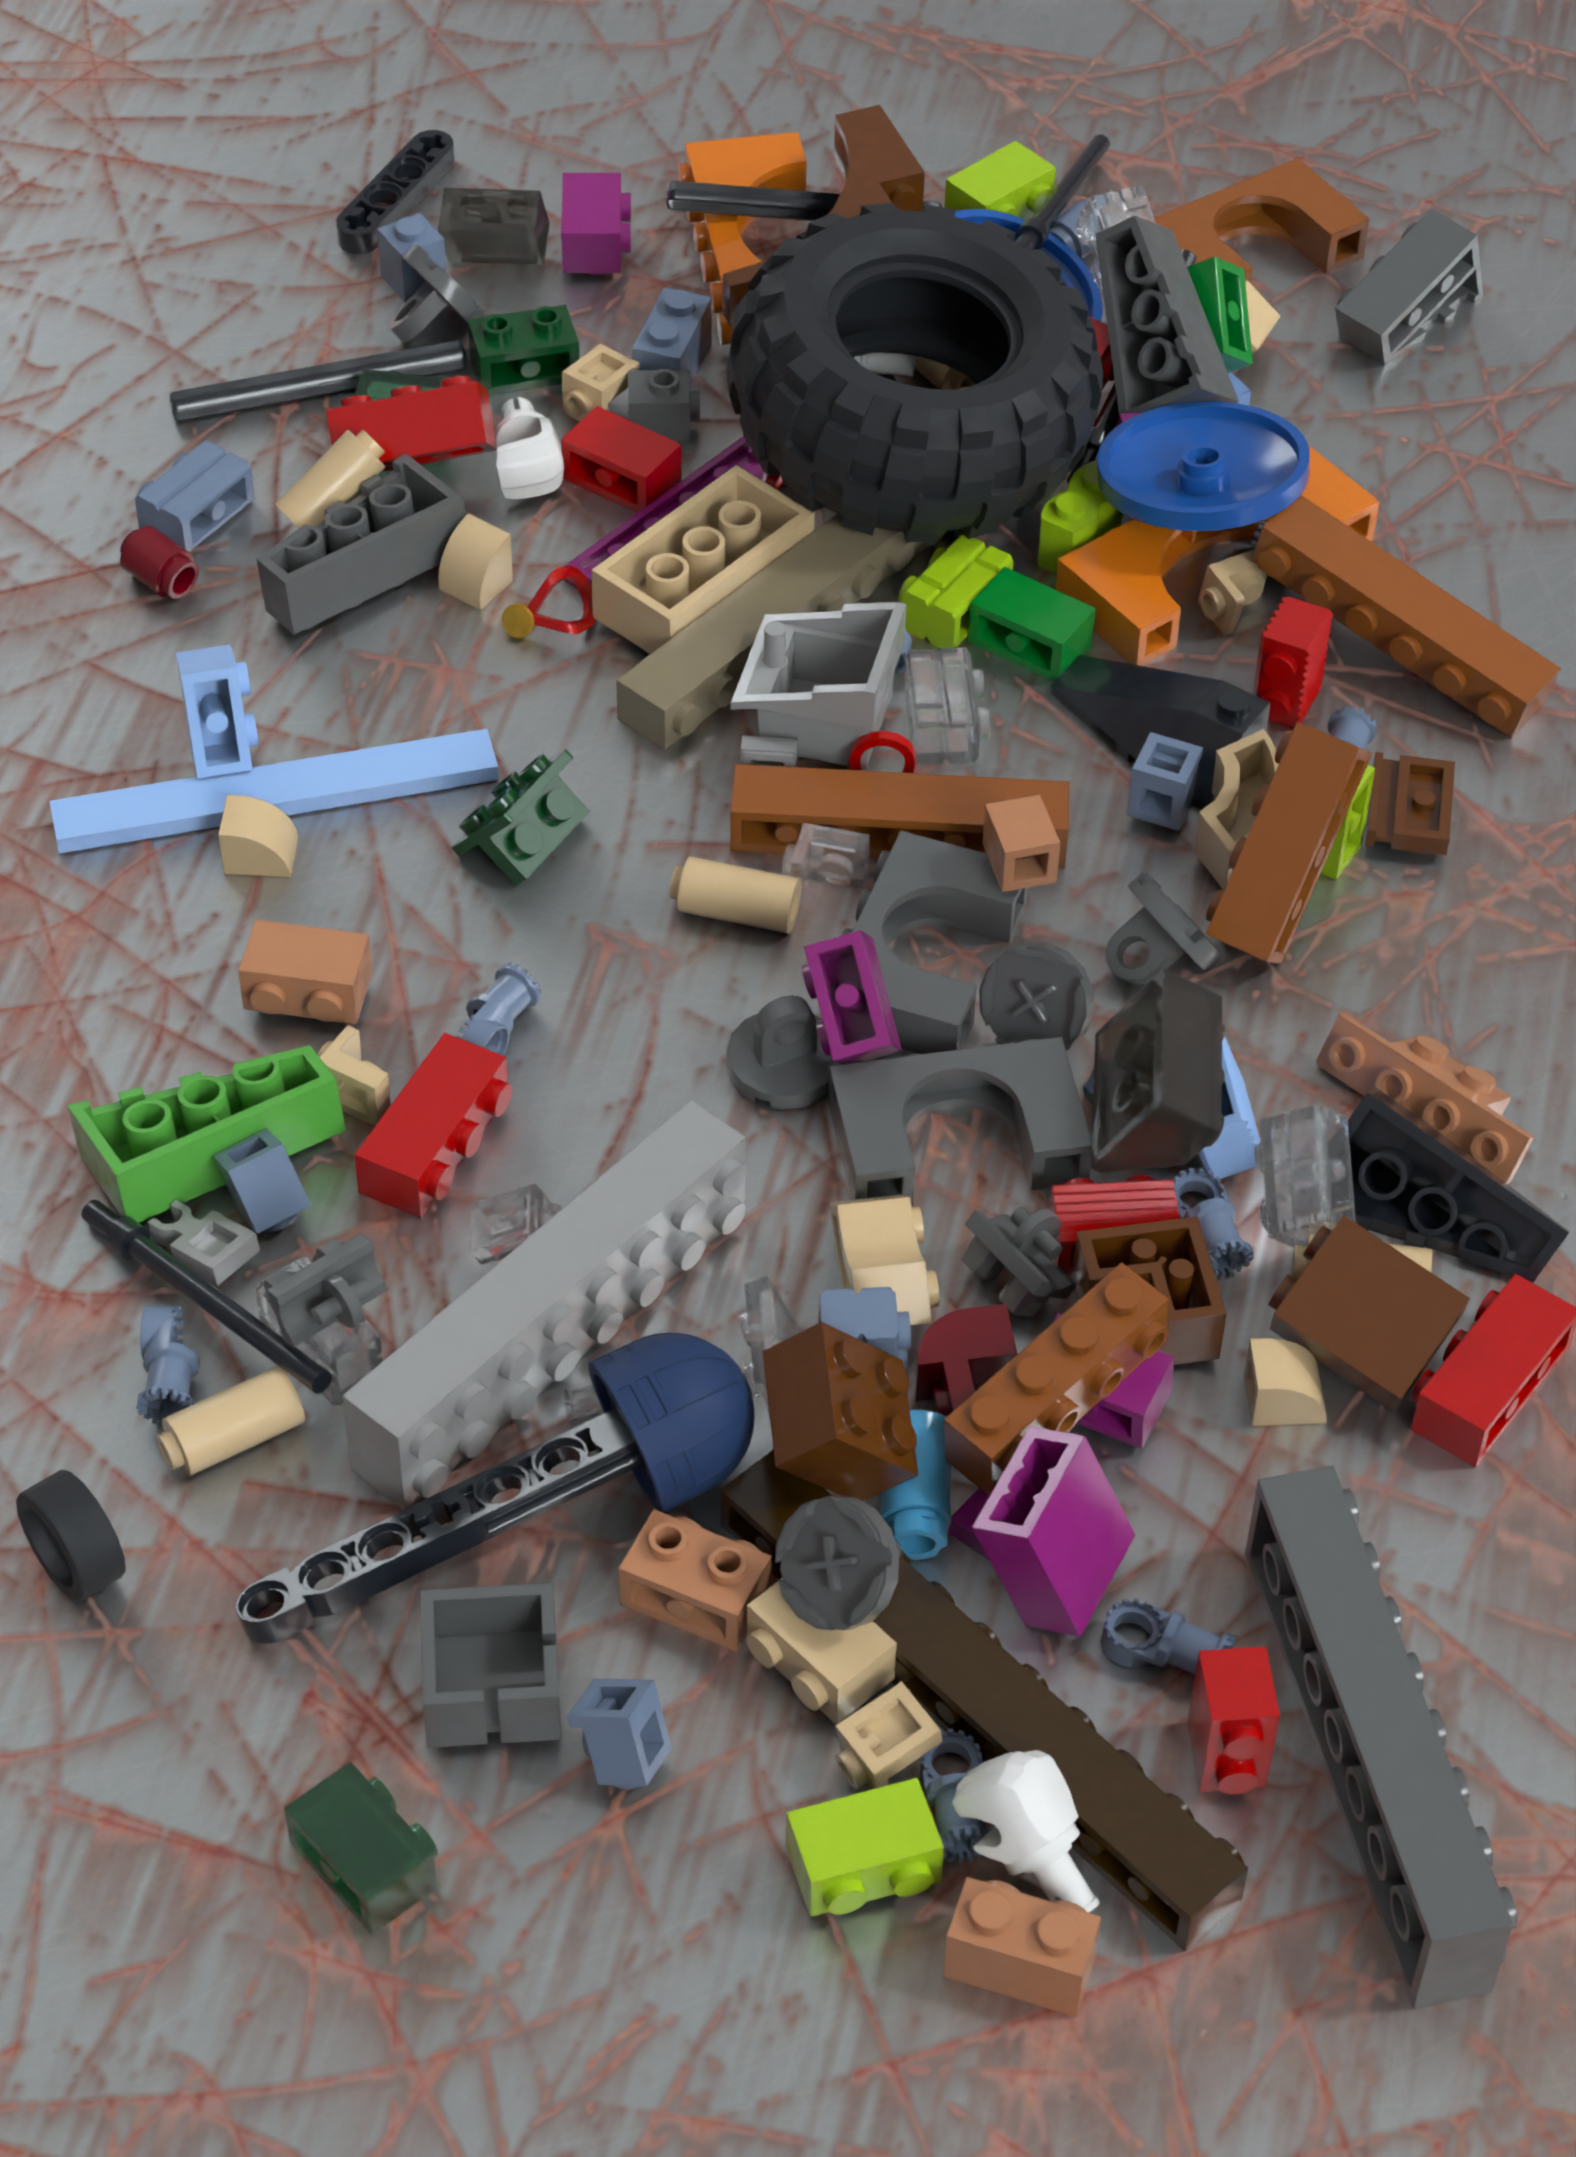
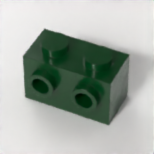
[468,305,580,396]

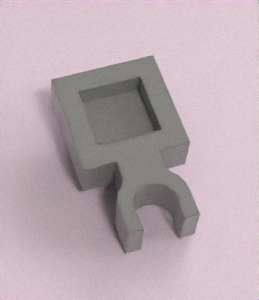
[147,1200,260,1286]

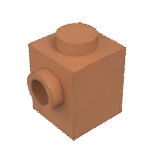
[982,794,1060,892]

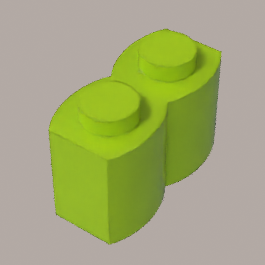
[1038,461,1123,574]

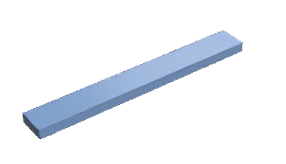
[49,729,499,853]

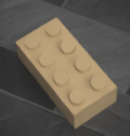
[591,465,815,654]

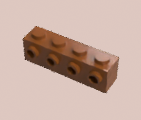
[1206,722,1373,964]
[944,1262,1169,1496]

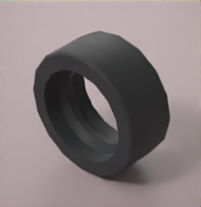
[16,1470,126,1602]

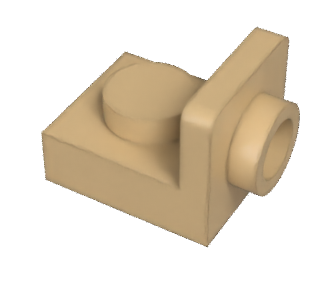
[562,344,640,421]
[1197,549,1267,636]
[317,1026,391,1126]
[835,1681,943,1790]

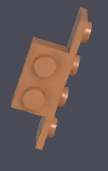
[1316,1013,1534,1184]

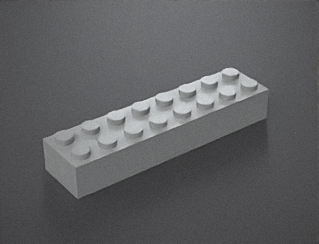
[342,1100,747,1510]

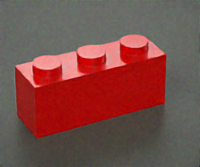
[326,376,497,473]
[354,1032,512,1218]
[1410,1274,1576,1468]

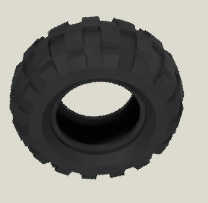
[726,203,1103,543]

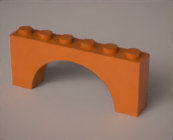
[677,132,807,349]
[1055,445,1380,666]

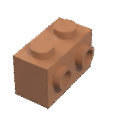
[238,919,373,1024]
[619,1509,771,1652]
[943,1877,1101,2017]

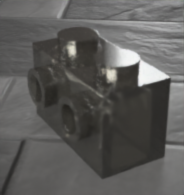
[438,188,550,265]

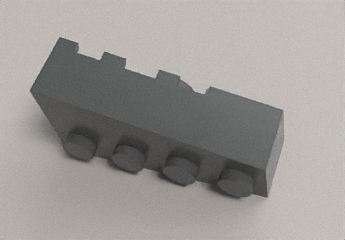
[1095,215,1239,416]
[256,453,466,635]

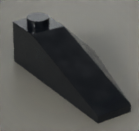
[1051,655,1270,810]
[1299,1087,1570,1282]

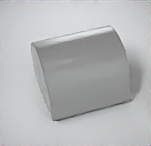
[740,735,798,767]

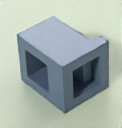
[1127,732,1203,831]
[567,1679,672,1789]

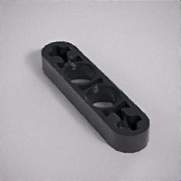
[336,130,455,254]

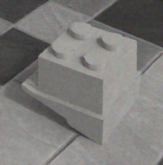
[731,602,906,769]

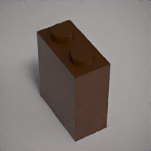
[1268,1215,1470,1413]

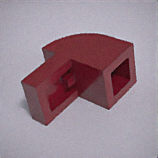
[915,1304,1018,1417]

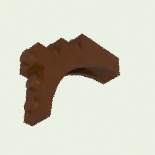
[723,105,925,326]

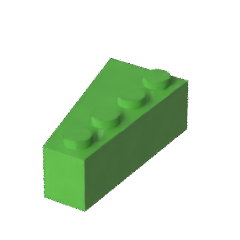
[67,1045,346,1223]

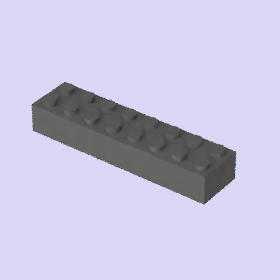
[1245,1465,1517,2009]

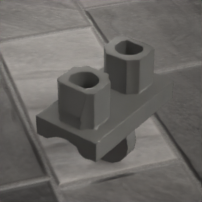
[961,1207,1077,1317]
[263,1234,387,1347]

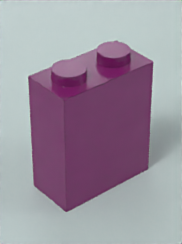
[972,1426,1136,1637]

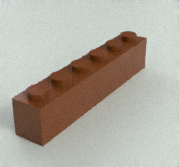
[1251,495,1561,738]
[730,764,1070,868]

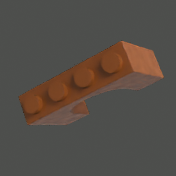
[1148,158,1370,283]

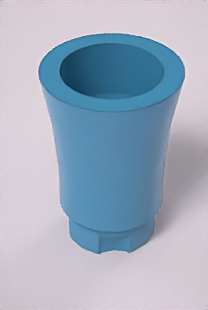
[879,1410,952,1560]

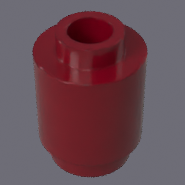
[120,526,199,599]

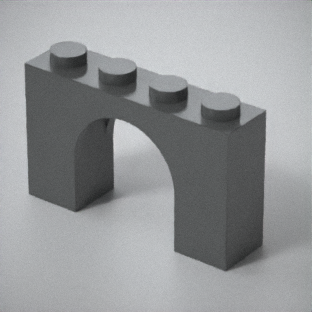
[842,830,1028,1054]
[828,1037,1093,1206]

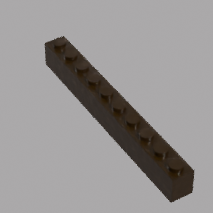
[720,1449,1248,1952]

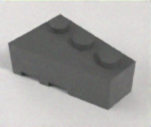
[1335,209,1484,365]

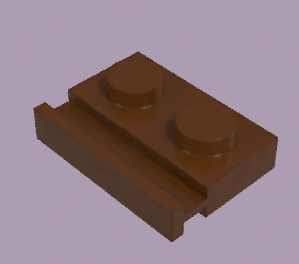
[1365,752,1455,856]

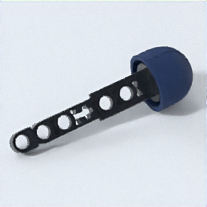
[235,1333,755,1644]

